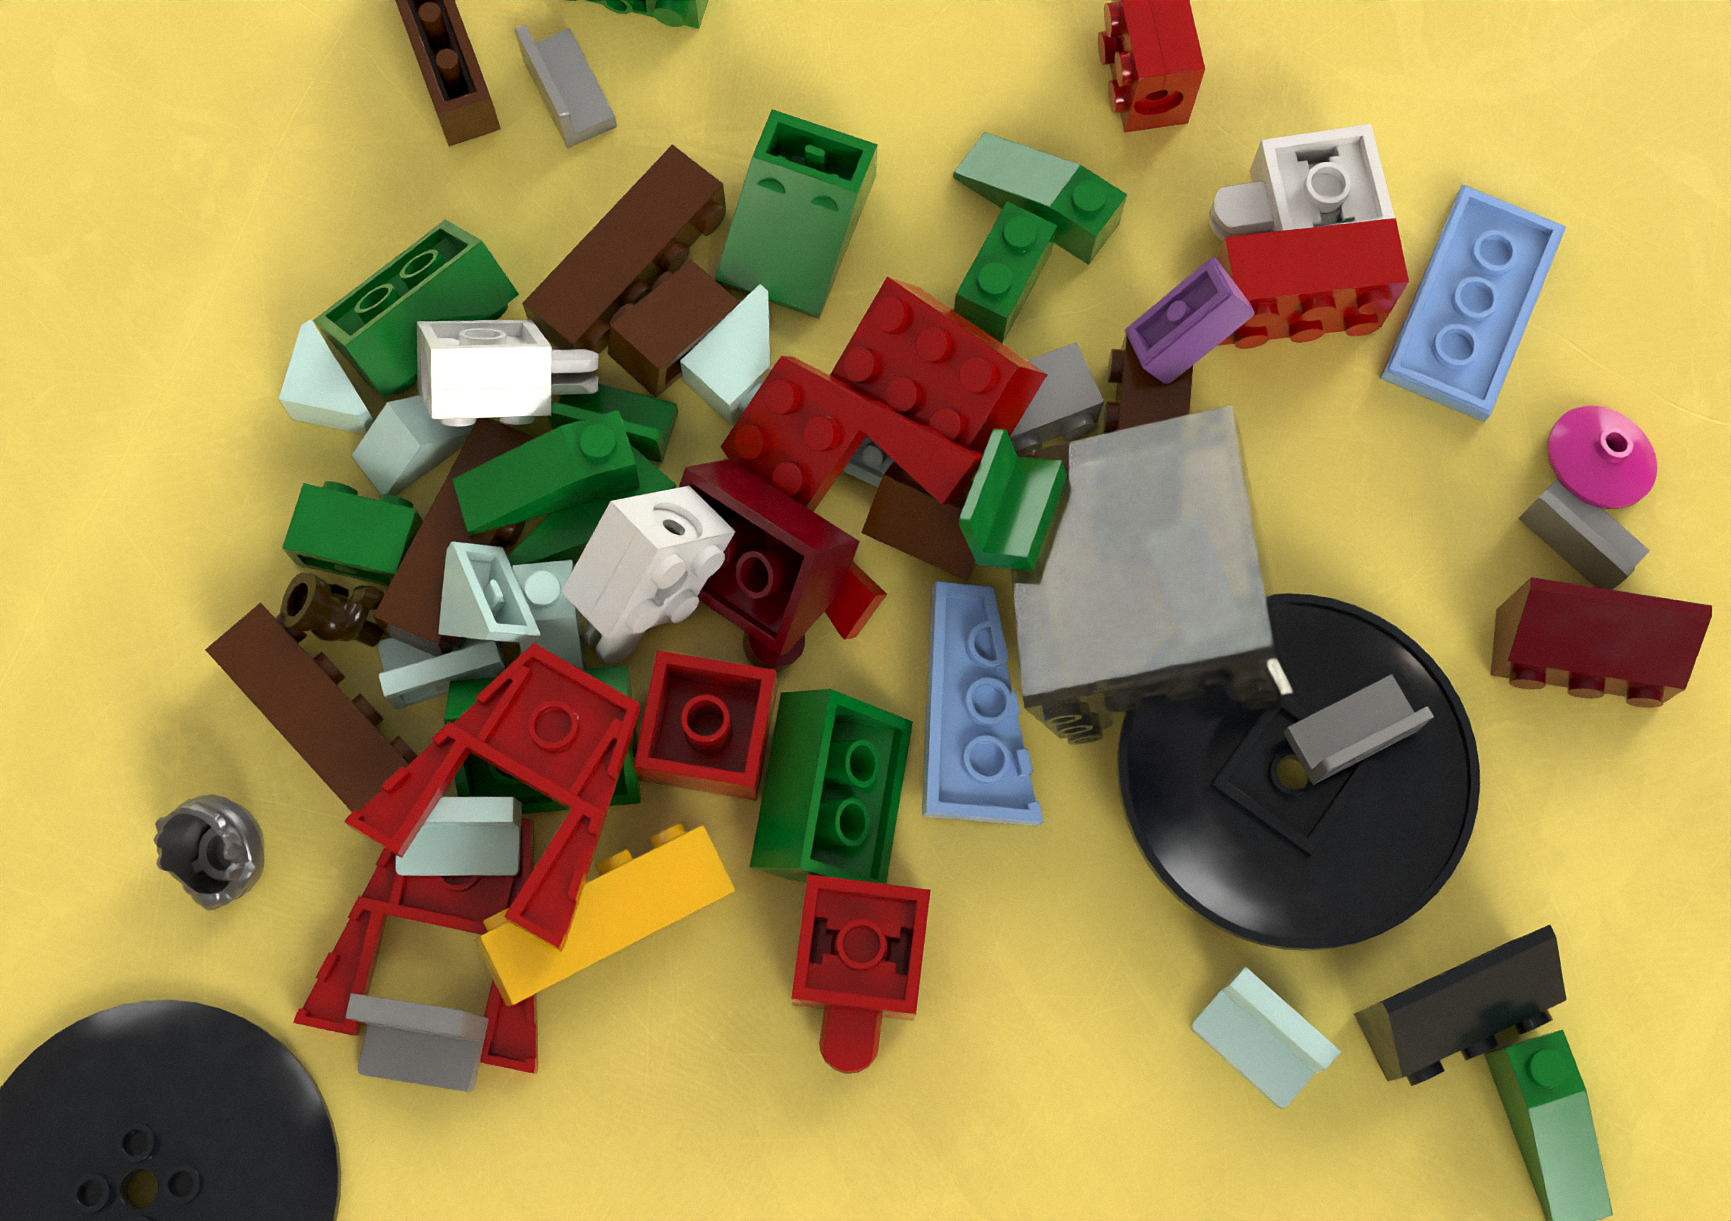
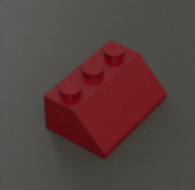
[679,459,860,655]
[1491,577,1712,708]

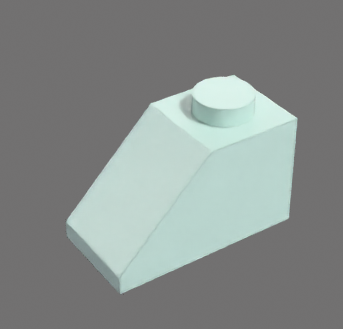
[680,284,771,425]
[512,560,586,669]

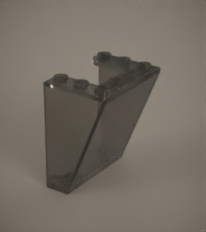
[1011,405,1293,744]

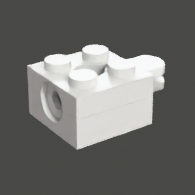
[1209,124,1395,241]
[417,320,599,427]
[561,486,736,664]

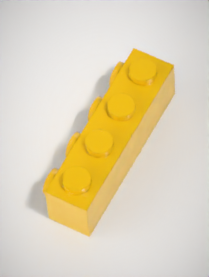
[474,822,736,1007]

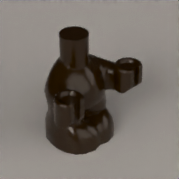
[280,573,384,647]

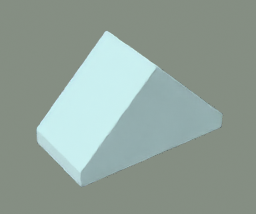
[279,320,374,435]
[352,395,474,496]
[438,542,541,644]

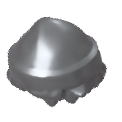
[153,794,265,911]

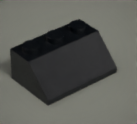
[1354,925,1567,1086]

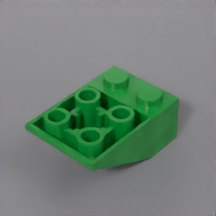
[715,109,878,319]

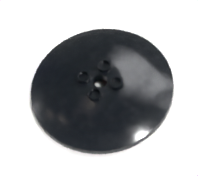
[1117,593,1480,951]
[0,1000,341,1221]

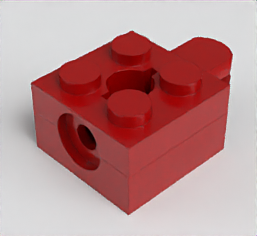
[1098,0,1205,133]
[791,874,931,1074]

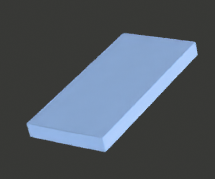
[1380,185,1566,422]

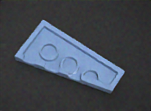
[922,581,1043,826]

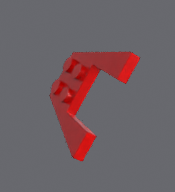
[720,356,983,640]
[344,643,641,952]
[293,817,538,1074]

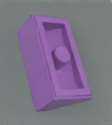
[1125,256,1255,384]

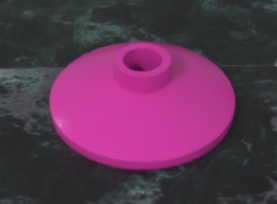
[1547,406,1657,509]

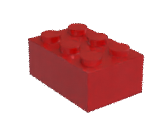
[1217,218,1409,349]
[830,276,1048,455]

